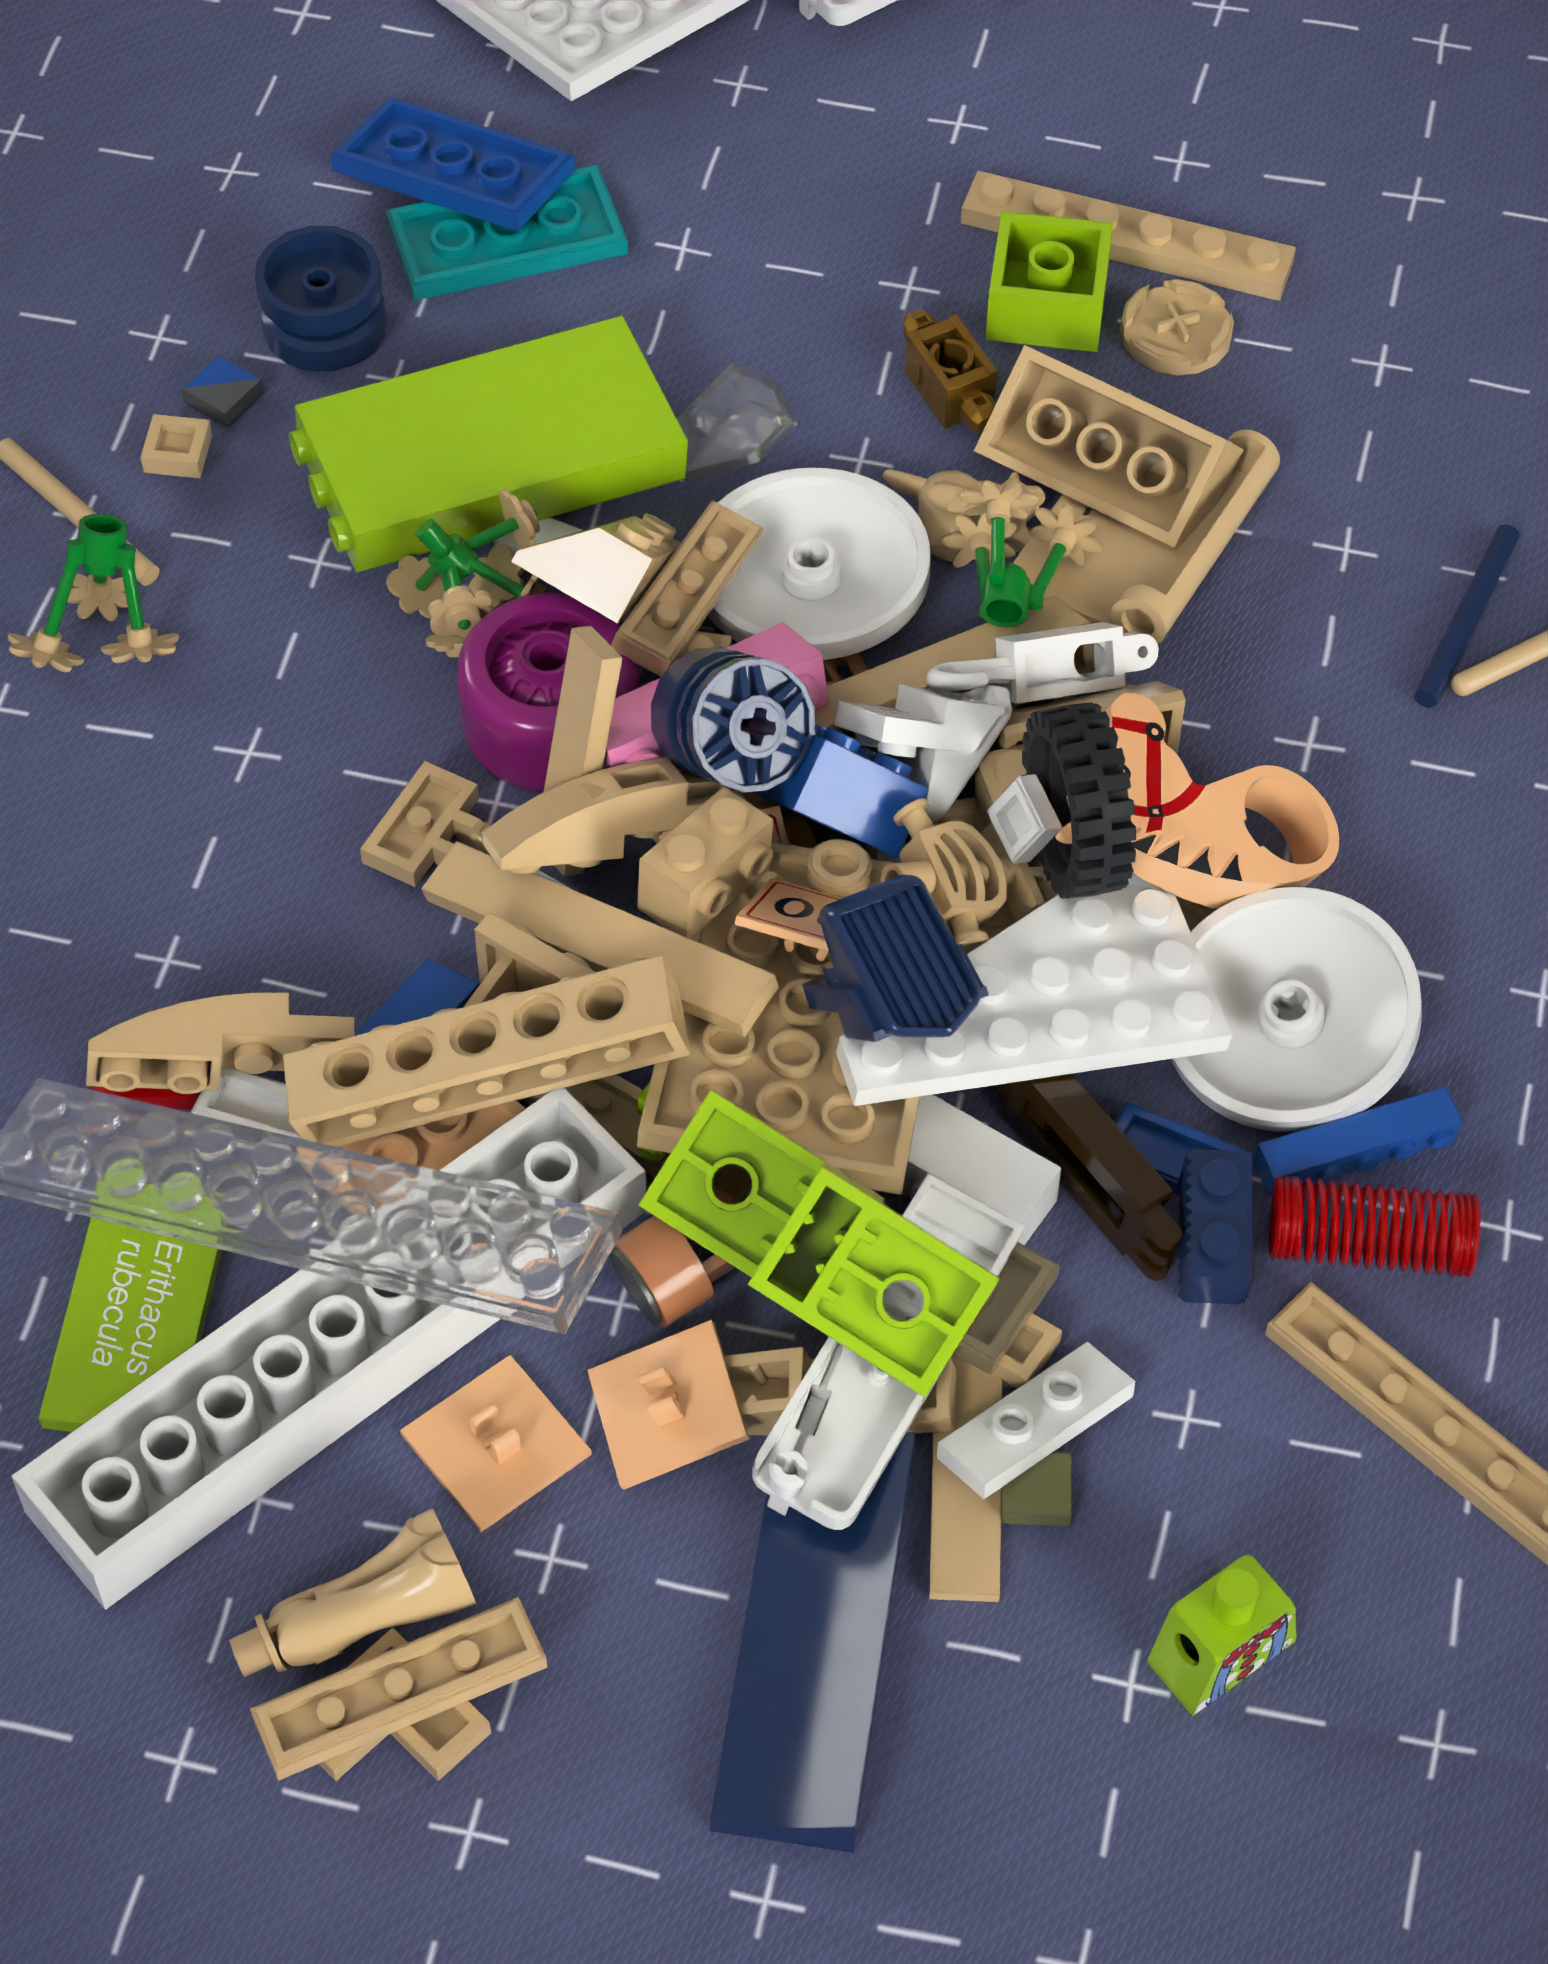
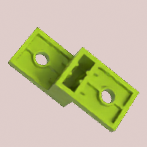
[638,1089,1000,1397]

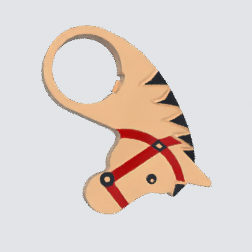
[1055,693,1339,909]

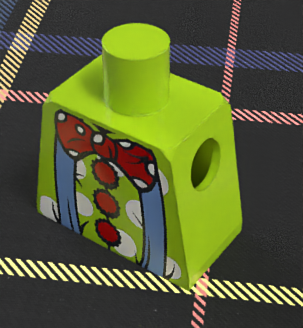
[1147,1554,1297,1716]

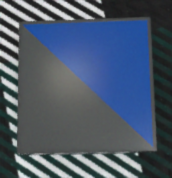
[181,354,264,427]

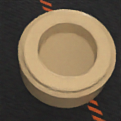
[806,839,872,898]

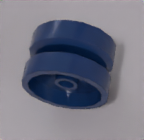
[255,226,386,371]

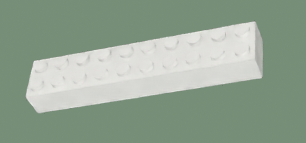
[11,1088,646,1610]

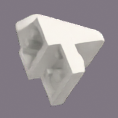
[834,684,1012,822]

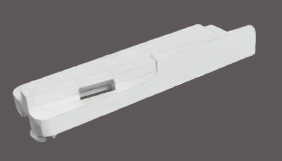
[752,1174,1025,1530]

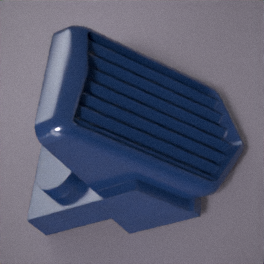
[802,875,989,1042]

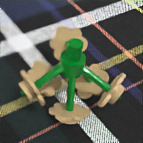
[386,489,547,657]

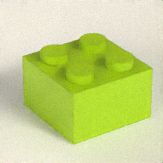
[985,211,1113,352]

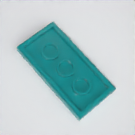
[386,165,628,301]

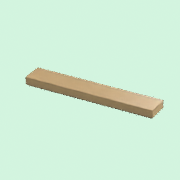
[421,841,779,1037]
[1265,1282,1548,1566]
[929,1354,1002,1602]

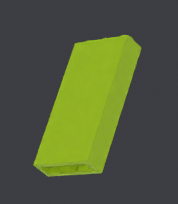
[289,315,688,573]

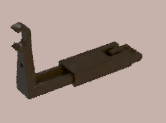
[992,1074,1183,1281]

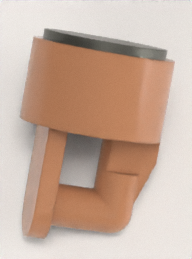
[609,1189,737,1328]

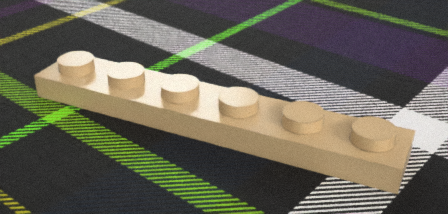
[961,170,1296,301]

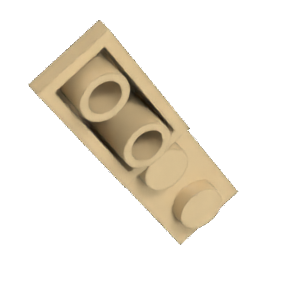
[482,757,746,874]
[86,993,355,1094]

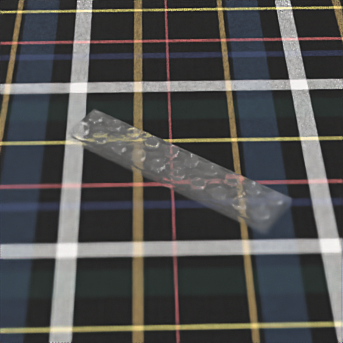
[0,1078,623,1335]

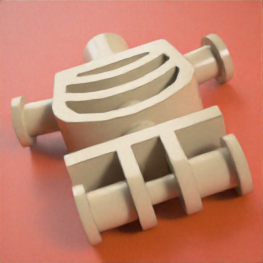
[881,798,1059,954]

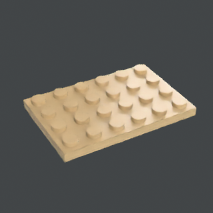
[637,842,953,1195]

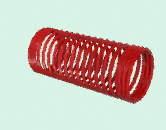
[1269,1175,1481,1278]

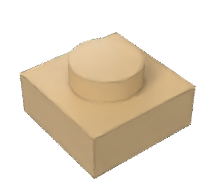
[140,414,212,479]

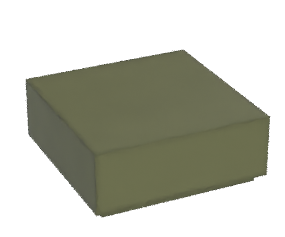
[1001,1452,1072,1526]

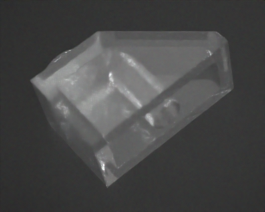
[676,362,798,483]

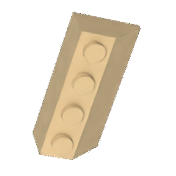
[974,345,1244,549]

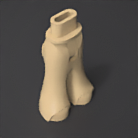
[229,1508,477,1678]

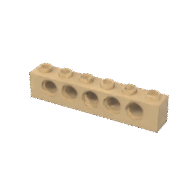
[283,955,690,1152]

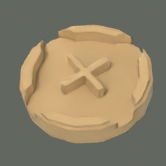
[1120,279,1234,376]

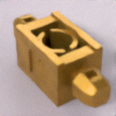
[903,309,997,435]

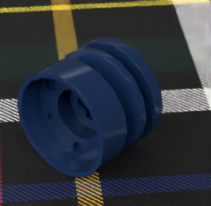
[651,647,815,792]

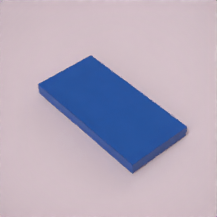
[331,97,575,231]

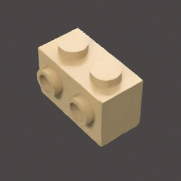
[637,786,773,939]

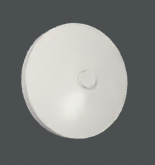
[708,468,931,660]
[1171,887,1422,1132]

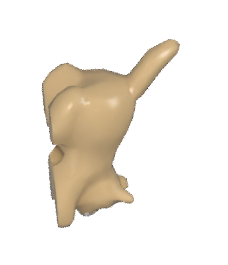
[882,469,1045,562]

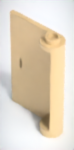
[1012,430,1280,644]

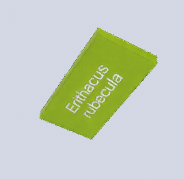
[39,1182,232,1432]

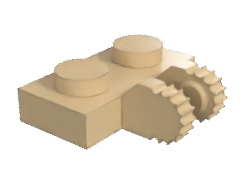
[360,761,491,887]

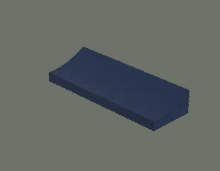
[710,1432,915,1853]

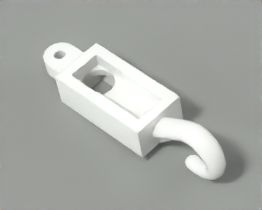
[926,622,1159,704]

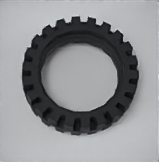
[1022,702,1136,899]

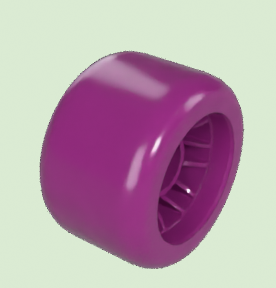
[457,593,642,792]

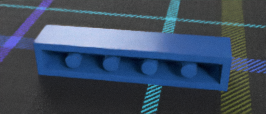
[1253,1087,1463,1197]

